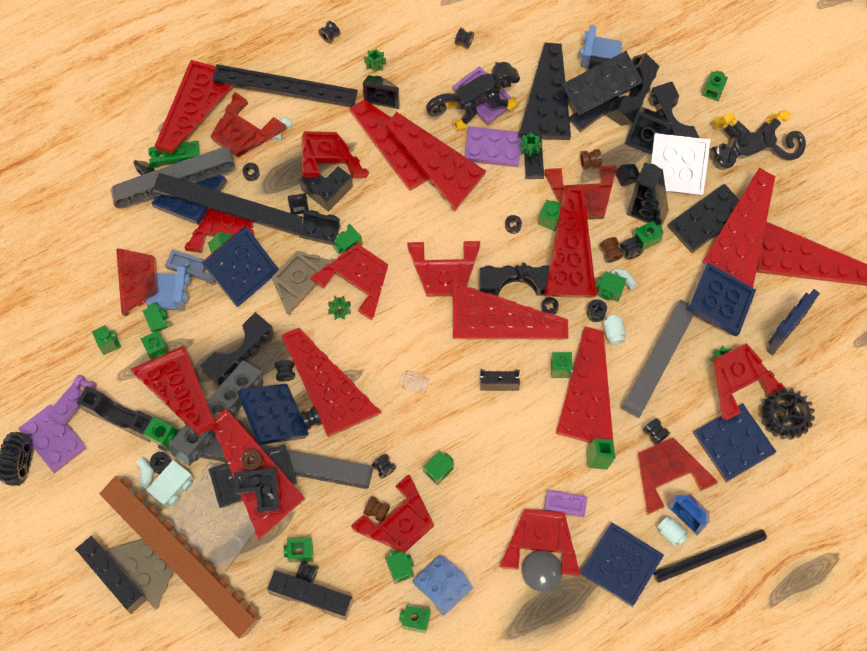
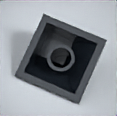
[363,75,400,109]
[625,106,672,155]

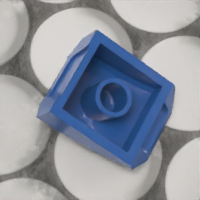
[668,493,710,536]

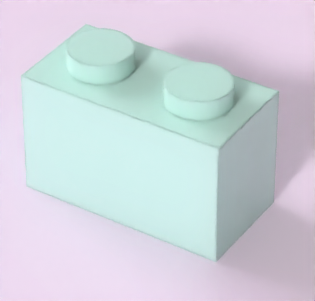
[146,460,194,510]

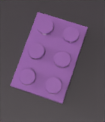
[453,66,511,125]
[465,126,522,167]
[18,404,87,474]

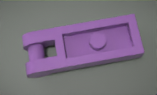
[47,375,97,426]

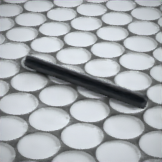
[654,529,767,583]

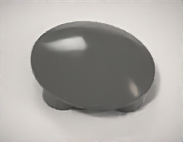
[522,551,563,591]

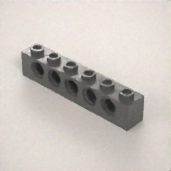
[169,360,263,466]

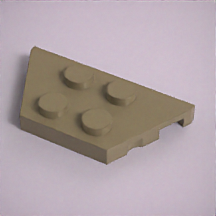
[272,251,335,315]
[105,539,174,610]

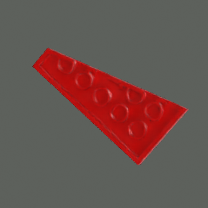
[386,112,486,212]
[757,222,867,286]
[281,328,382,437]
[131,346,217,435]

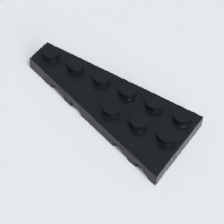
[517,42,571,140]

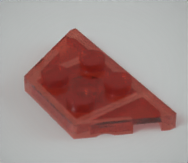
[116,248,159,317]

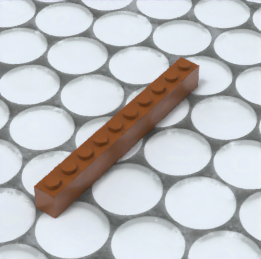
[99,476,262,639]

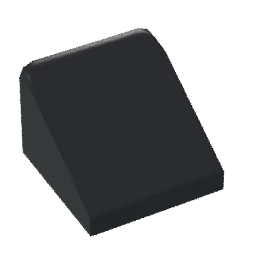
[133,160,156,175]
[615,164,640,186]

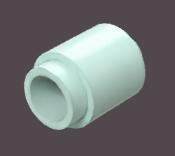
[603,315,626,345]
[657,516,688,546]

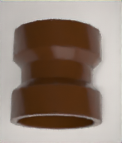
[580,149,602,169]
[600,237,624,263]
[241,450,264,471]
[363,496,390,523]

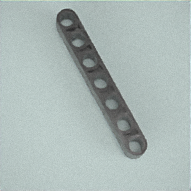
[111,147,235,208]
[622,299,694,418]

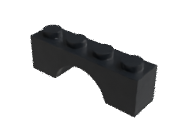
[607,53,660,126]
[649,81,700,138]
[479,265,550,296]
[201,312,274,387]
[76,386,153,443]
[75,536,147,614]
[267,570,353,621]

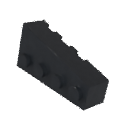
[627,162,669,227]

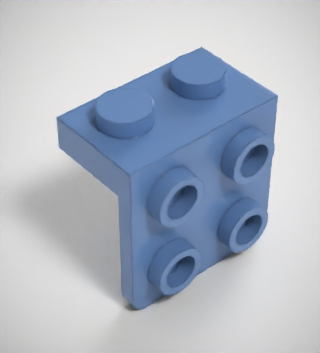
[580,25,622,68]
[146,266,191,311]
[413,555,473,616]

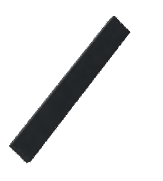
[213,64,358,107]
[153,173,304,236]

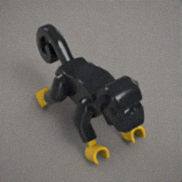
[426,62,520,131]
[709,109,806,170]

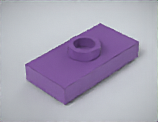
[544,490,587,518]

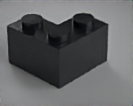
[299,166,353,212]
[234,468,281,514]

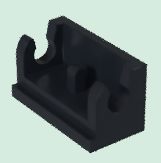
[480,369,520,391]

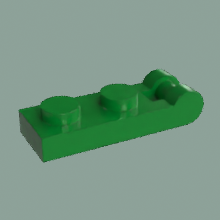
[148,141,200,168]

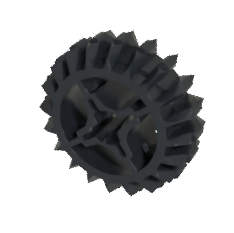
[761,387,815,440]
[0,432,33,486]

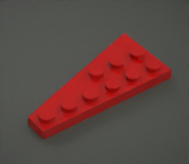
[155,60,234,154]
[349,99,428,191]
[702,168,776,288]
[544,187,597,298]
[453,282,569,340]
[556,326,613,443]
[214,409,305,540]

